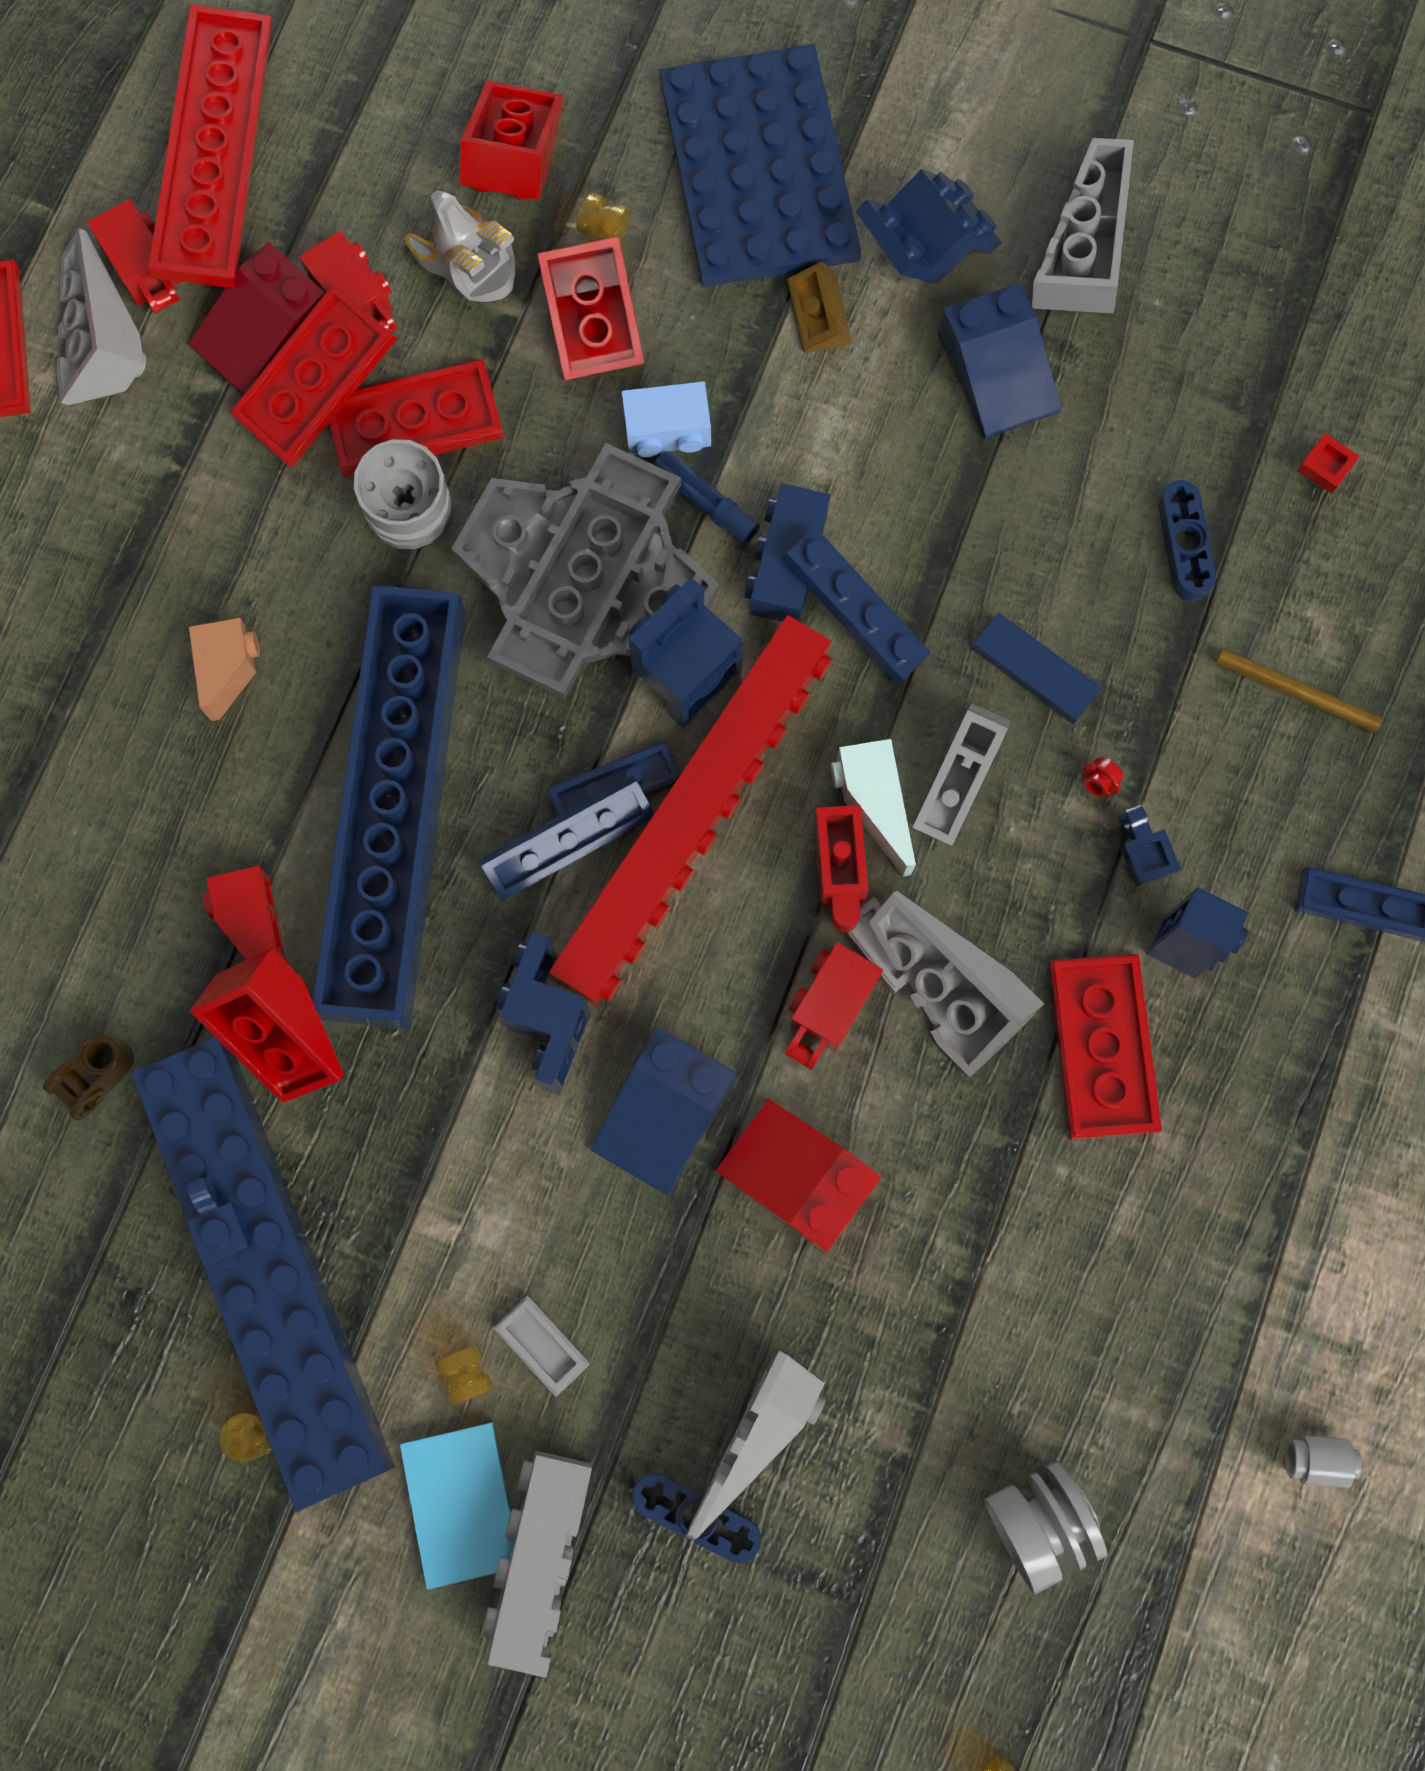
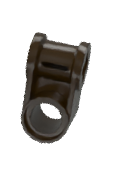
[43,1035,134,1121]

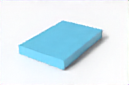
[400,1422,513,1590]

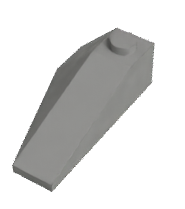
[56,228,146,405]
[869,891,1044,1077]
[685,1351,826,1540]

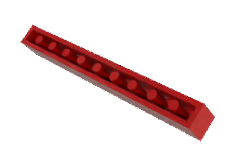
[549,615,833,1008]

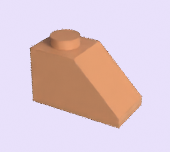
[189,618,260,721]

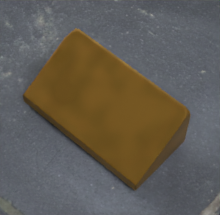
[787,261,852,353]

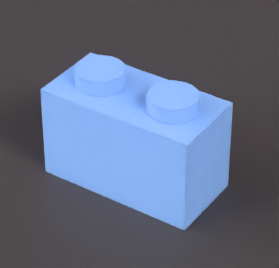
[622,381,711,457]

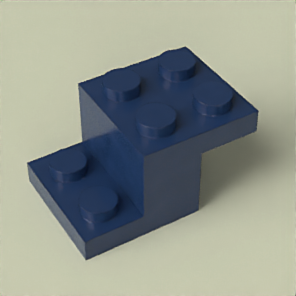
[856,169,1002,284]
[628,577,743,728]
[496,931,591,1096]

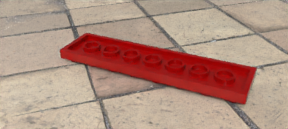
[148,4,272,289]

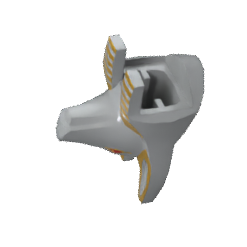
[404,191,515,302]

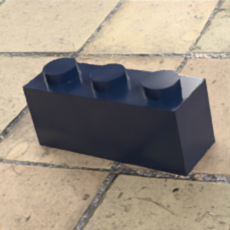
[744,483,831,622]
[1146,887,1249,978]

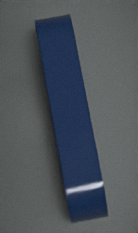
[1158,480,1216,601]
[633,1472,761,1563]

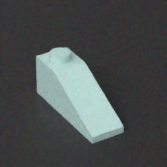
[831,739,916,876]

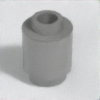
[1285,1435,1362,1488]

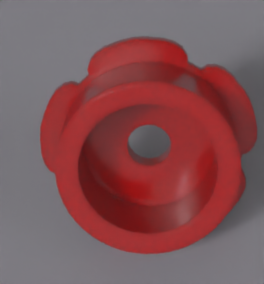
[1082,757,1124,798]

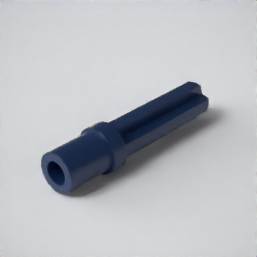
[654,451,760,545]

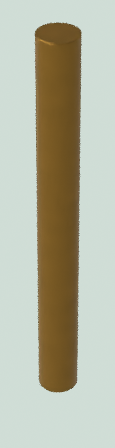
[1215,648,1383,733]

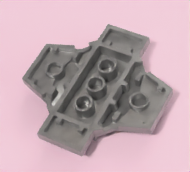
[452,443,719,699]

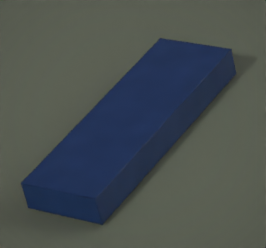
[972,613,1102,724]
[546,740,681,817]
[1295,866,1425,942]

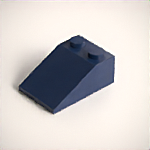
[938,282,1062,439]
[590,1027,736,1196]

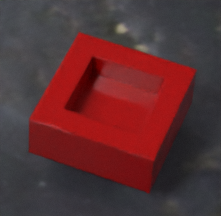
[1297,433,1360,494]

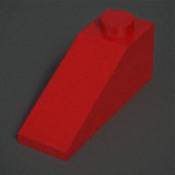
[203,866,286,960]

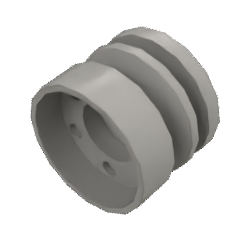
[354,439,452,549]
[984,1461,1107,1595]

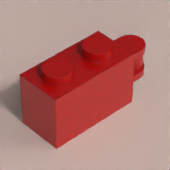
[87,199,180,314]
[299,231,397,333]
[814,805,869,933]
[784,942,884,1071]

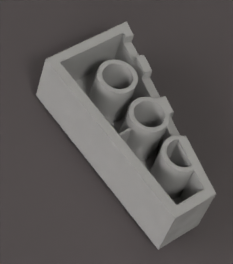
[1032,138,1134,314]
[481,1450,592,1678]

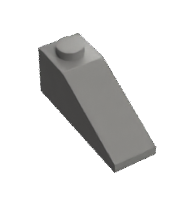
[913,703,1011,846]

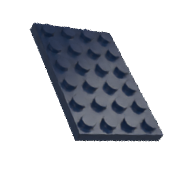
[660,44,862,287]

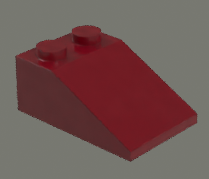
[189,241,325,395]

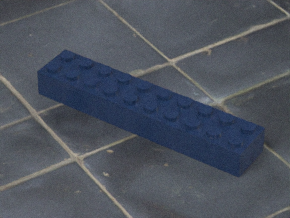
[313,585,466,1029]
[132,1037,395,1513]

